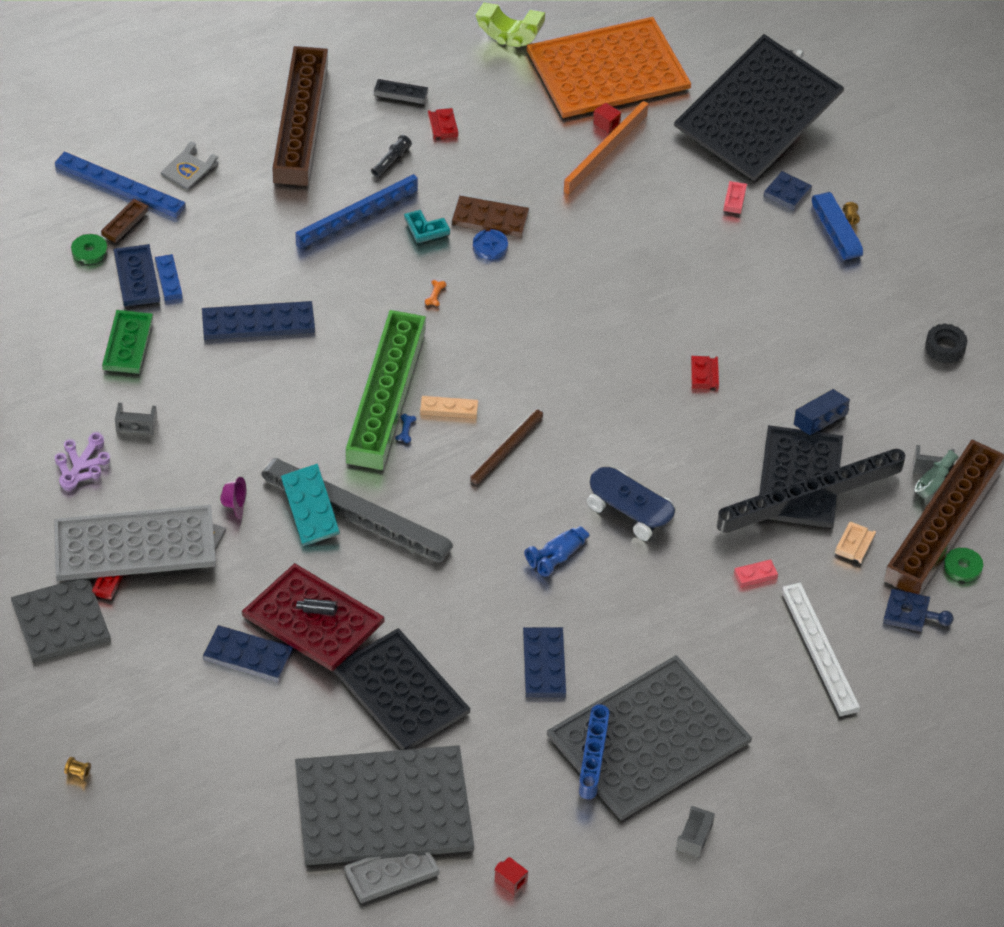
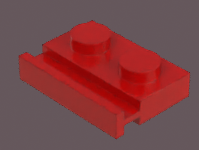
[428,108,458,140]
[691,356,719,389]

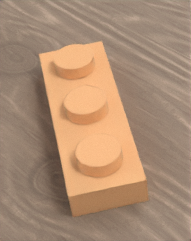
[420,396,478,419]

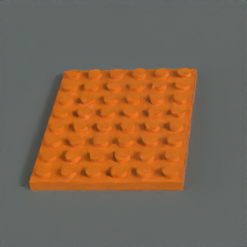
[527,17,692,118]

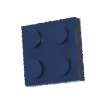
[763,171,812,211]

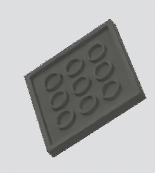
[11,578,111,663]

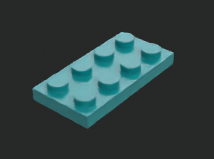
[281,463,340,547]

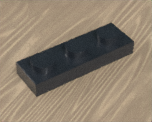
[374,79,428,104]

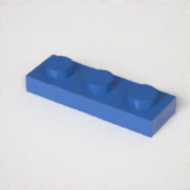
[155,254,183,301]

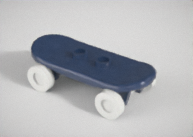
[587,467,676,541]

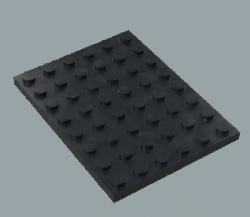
[674,34,844,181]

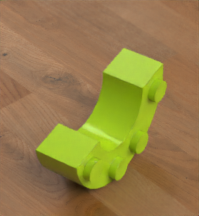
[475,2,545,47]

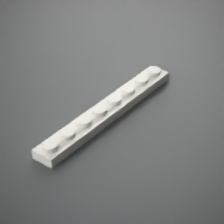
[781,582,860,716]

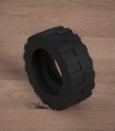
[925,323,968,363]

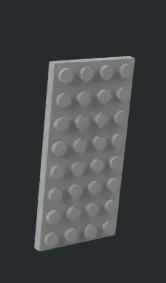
[54,505,216,581]

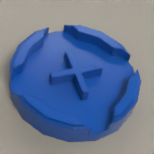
[473,229,508,260]

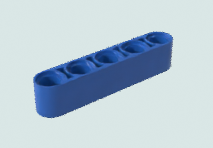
[812,192,863,260]
[579,704,609,799]

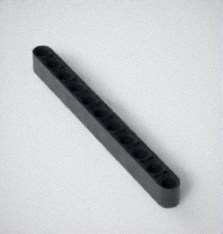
[716,449,906,533]

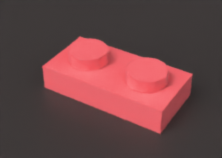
[723,181,747,214]
[734,559,778,588]

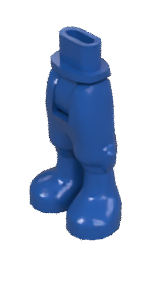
[524,526,590,577]

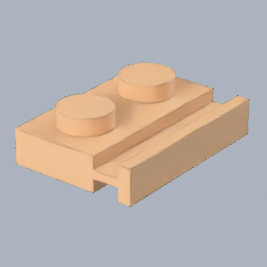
[835,522,876,563]

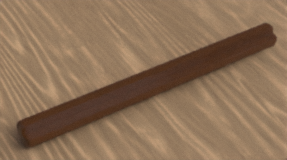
[470,409,543,485]

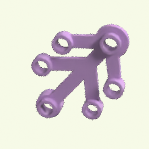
[55,432,110,491]

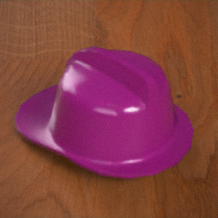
[220,476,247,520]

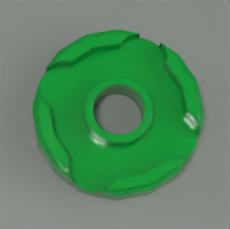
[71,234,108,264]
[944,548,984,582]

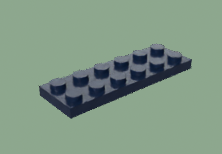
[202,301,315,340]

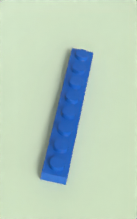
[55,151,186,218]
[295,174,418,249]

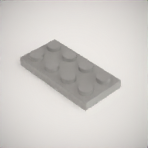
[344,852,439,903]

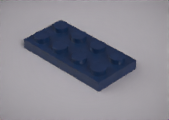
[113,244,160,307]
[203,625,293,683]
[523,627,566,698]

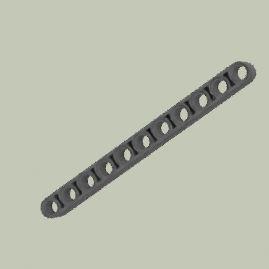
[261,458,453,562]

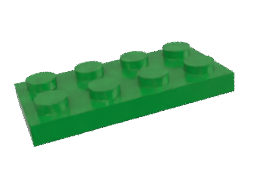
[102,310,153,374]

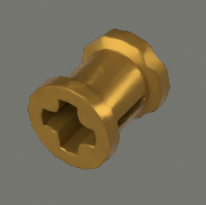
[842,202,860,225]
[64,756,91,780]

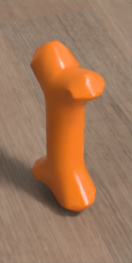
[424,280,447,307]

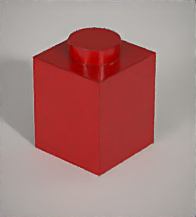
[593,102,621,133]
[494,857,528,896]

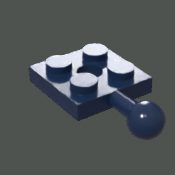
[883,589,954,632]

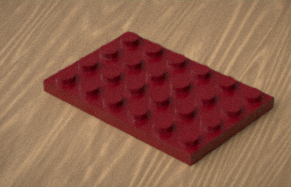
[242,563,385,672]

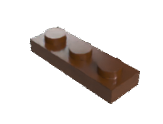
[101,199,149,243]

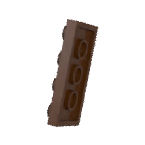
[452,195,529,238]

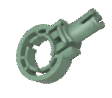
[915,450,959,498]

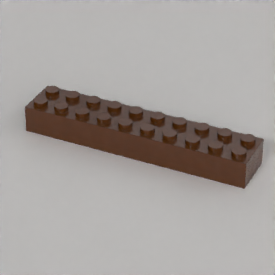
[272,46,328,186]
[884,439,1004,595]

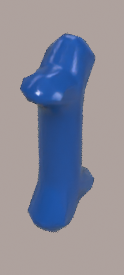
[395,413,417,443]

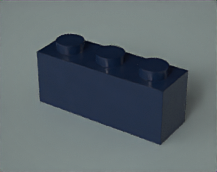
[793,389,850,435]

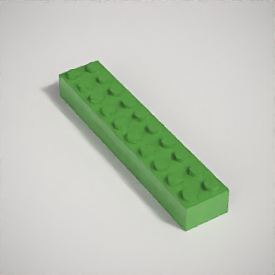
[346,310,426,470]

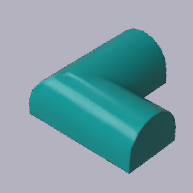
[404,210,450,243]

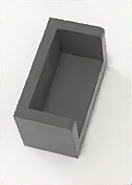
[115,402,157,435]
[913,445,955,477]
[676,806,715,858]

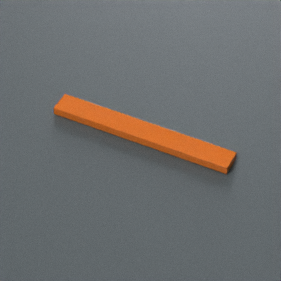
[564,101,648,195]

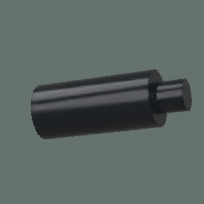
[296,598,338,616]

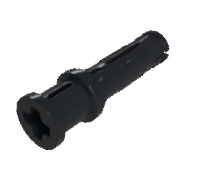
[371,135,412,177]

